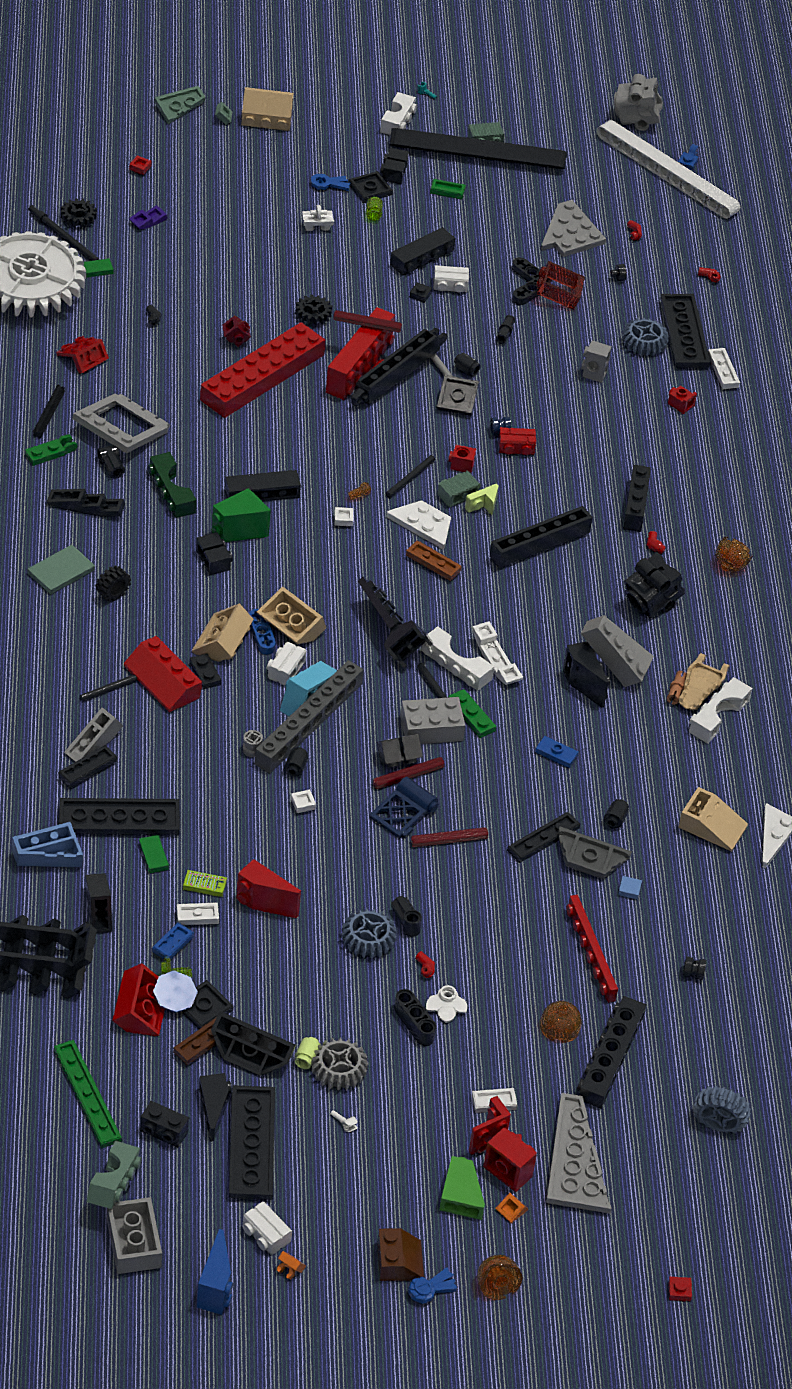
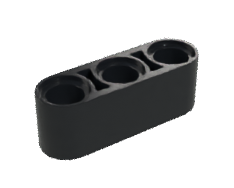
[394,989,436,1046]

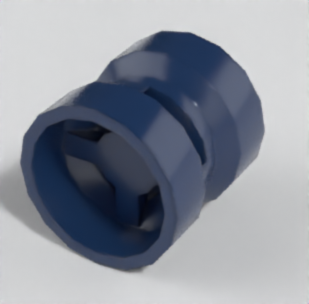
[490,417,511,435]

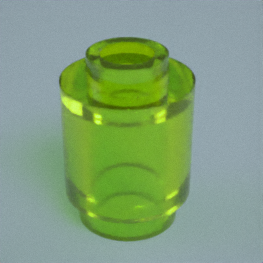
[366,197,383,221]

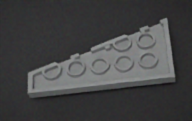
[546,1093,612,1214]

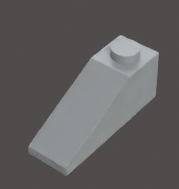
[64,708,123,762]

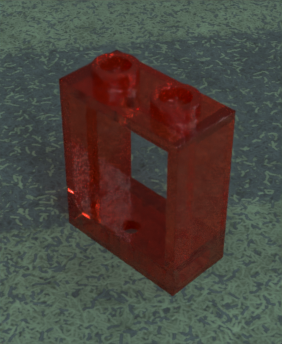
[536,261,585,310]

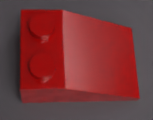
[236,859,301,918]

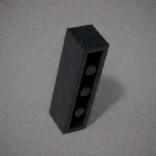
[390,227,456,276]
[623,464,651,532]
[225,470,301,501]

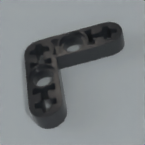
[512,257,552,305]

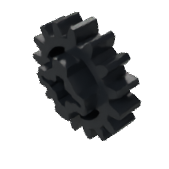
[61,198,97,228]
[295,294,333,325]

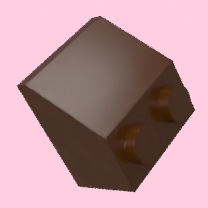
[377,1228,424,1281]

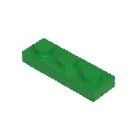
[448,689,497,738]

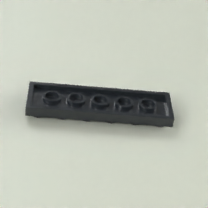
[660,294,710,368]
[59,798,180,835]
[229,1085,275,1200]

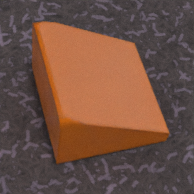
[496,1193,528,1223]

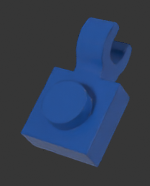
[678,144,698,171]

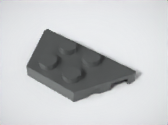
[557,827,632,879]

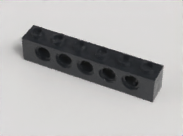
[577,996,647,1109]

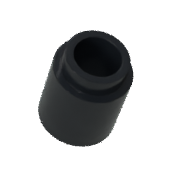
[454,353,481,376]
[284,747,308,776]
[604,799,629,828]

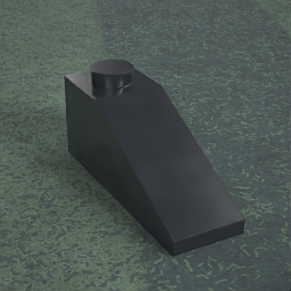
[199,1073,232,1141]

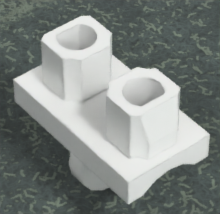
[302,205,334,231]

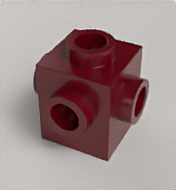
[222,315,251,347]

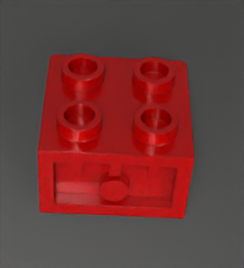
[56,336,109,373]
[469,1096,511,1155]

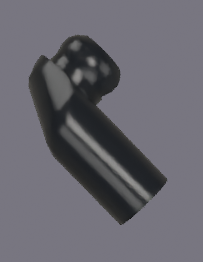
[146,305,162,325]

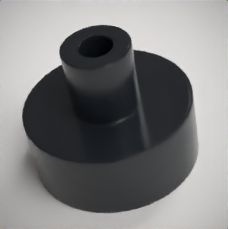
[610,264,627,281]

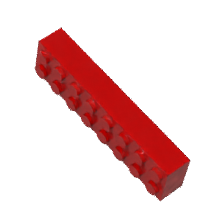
[200,322,326,418]

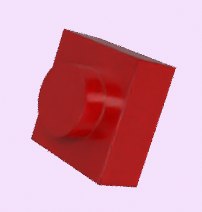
[129,155,152,175]
[668,1276,692,1302]

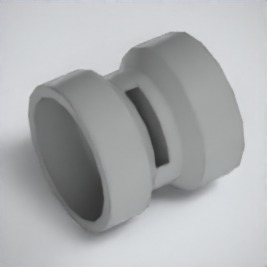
[243,730,263,757]

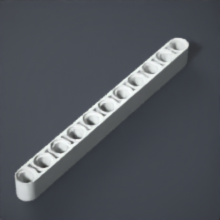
[597,120,740,219]

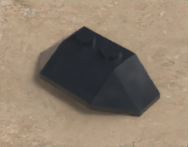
[211,1011,296,1076]

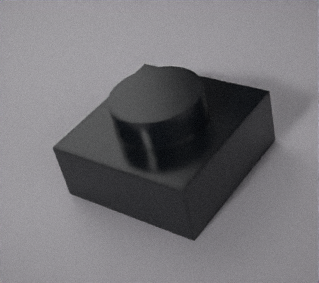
[409,282,432,303]

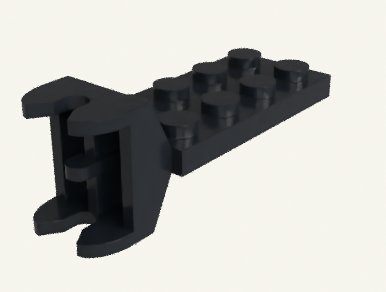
[357,577,433,668]

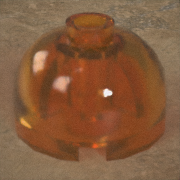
[715,537,753,572]
[540,1000,582,1043]
[477,1254,523,1300]

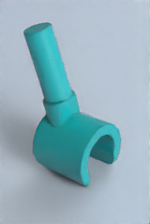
[417,82,437,99]

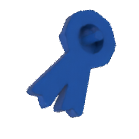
[311,174,350,191]
[408,1267,457,1304]

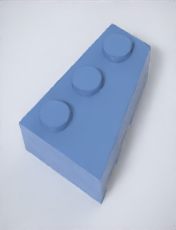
[11,822,83,867]

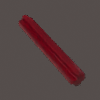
[333,310,402,333]
[372,757,445,789]
[411,827,488,847]

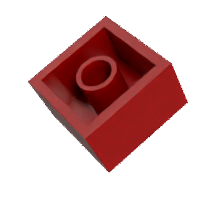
[483,1127,537,1192]

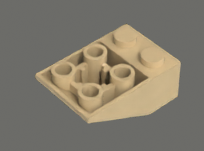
[678,787,748,852]

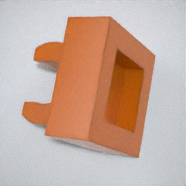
[277,1251,306,1279]

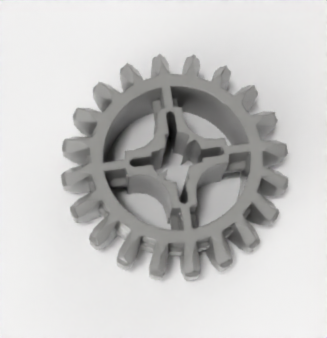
[311,1037,368,1091]

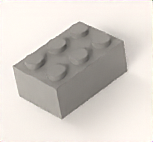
[400,697,465,744]
[107,1197,162,1274]

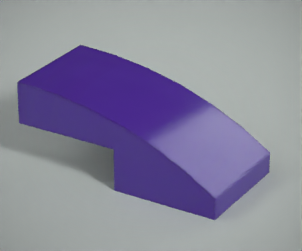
[129,205,168,230]

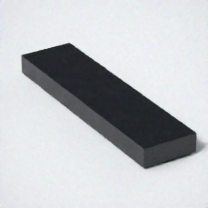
[507,812,580,863]

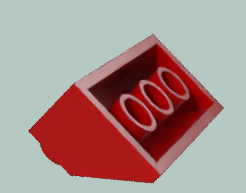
[124,636,202,712]

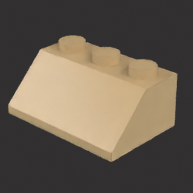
[241,87,294,131]
[257,587,326,644]
[192,603,254,662]

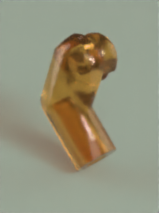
[347,482,371,500]

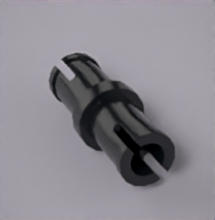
[496,315,516,344]

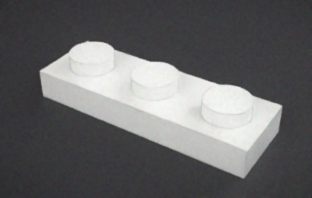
[708,348,740,389]

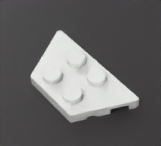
[386,500,451,549]

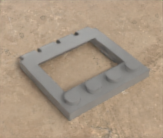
[72,394,170,453]

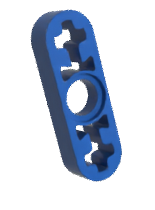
[249,609,276,655]

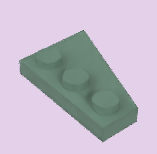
[154,86,205,124]

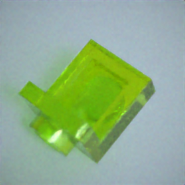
[161,956,192,977]

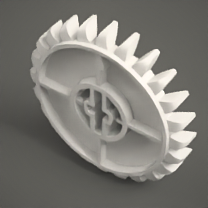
[0,231,86,317]

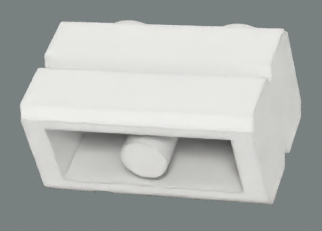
[433,266,469,292]
[267,642,307,685]
[243,1202,292,1255]

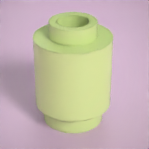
[295,1037,321,1069]

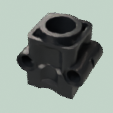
[624,552,685,619]

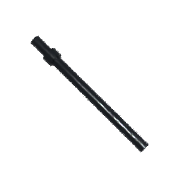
[28,205,100,261]

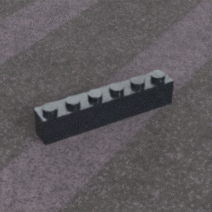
[489,506,593,568]

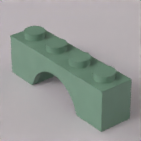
[87,1141,142,1209]

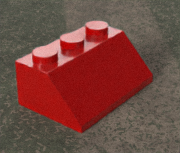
[112,963,165,1036]

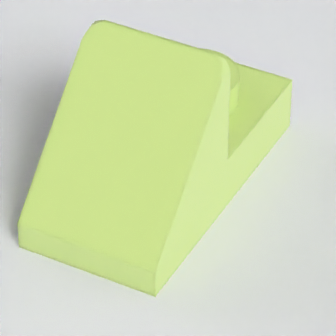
[465,484,499,515]

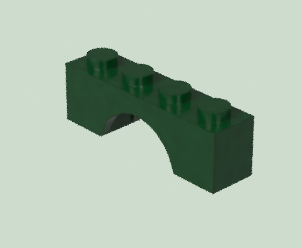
[147,452,197,518]

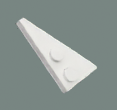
[762,804,792,868]

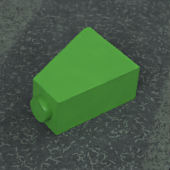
[439,1156,485,1220]

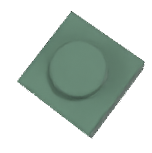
[215,102,232,125]

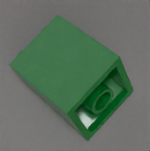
[211,488,271,542]

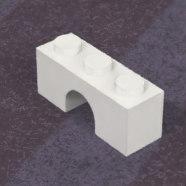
[380,92,417,135]

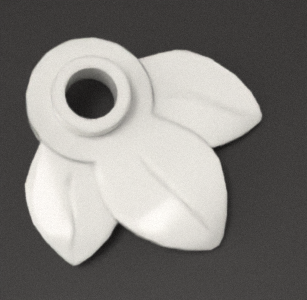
[426,985,467,1023]

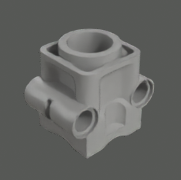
[614,74,663,131]

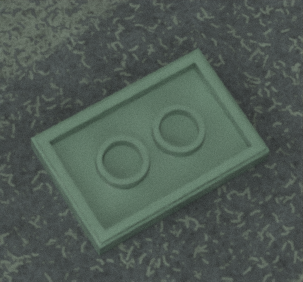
[27,545,95,595]

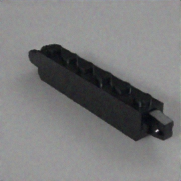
[351,328,448,407]

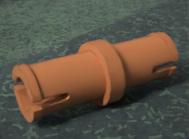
[667,671,687,704]

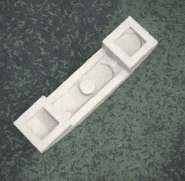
[472,621,523,685]

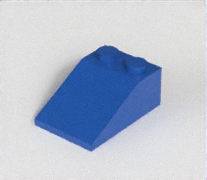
[197,1229,233,1315]

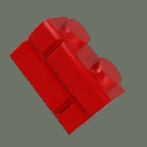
[498,427,536,455]

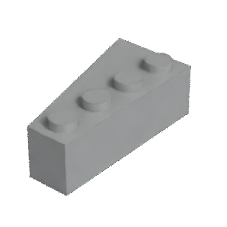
[581,615,654,687]

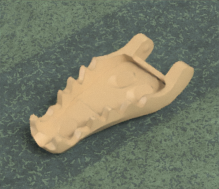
[679,653,730,710]

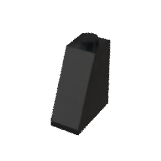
[85,873,113,933]

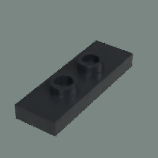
[58,745,117,788]

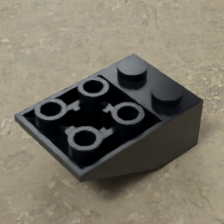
[563,641,610,708]

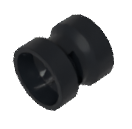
[683,956,707,980]

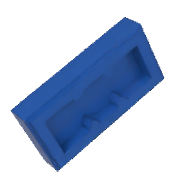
[535,736,579,768]
[152,922,194,962]

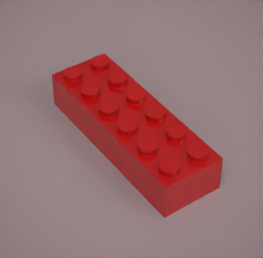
[326,307,395,400]

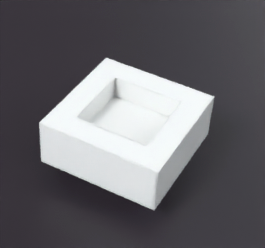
[335,507,353,526]
[291,790,316,813]

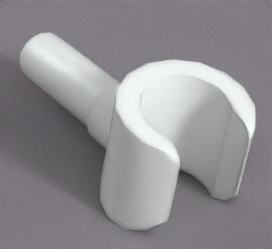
[331,1110,358,1132]

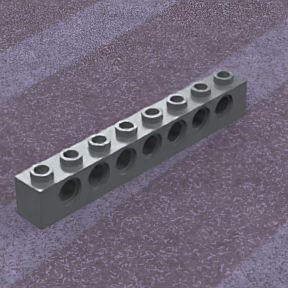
[254,660,364,773]

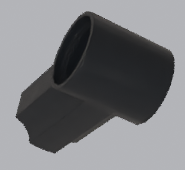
[97,445,125,478]
[391,895,422,937]

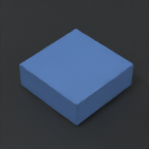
[618,876,642,900]

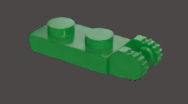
[25,434,78,466]

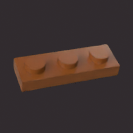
[406,540,462,581]

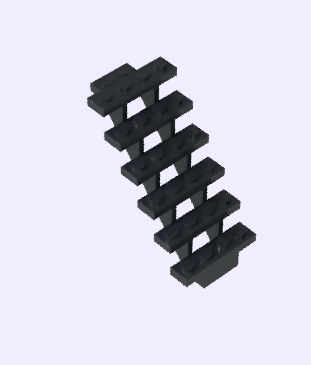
[0,914,97,999]

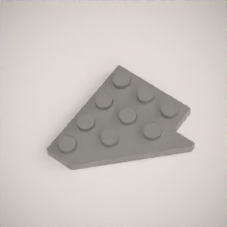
[541,200,606,257]

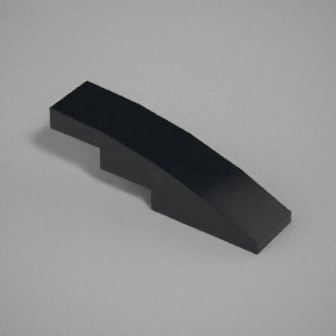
[46,489,125,516]

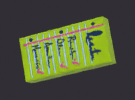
[183,870,227,897]

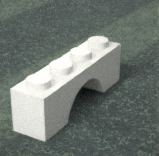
[421,627,494,691]
[689,677,753,743]

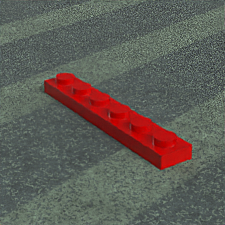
[566,894,618,1003]

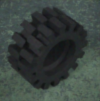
[95,565,131,602]

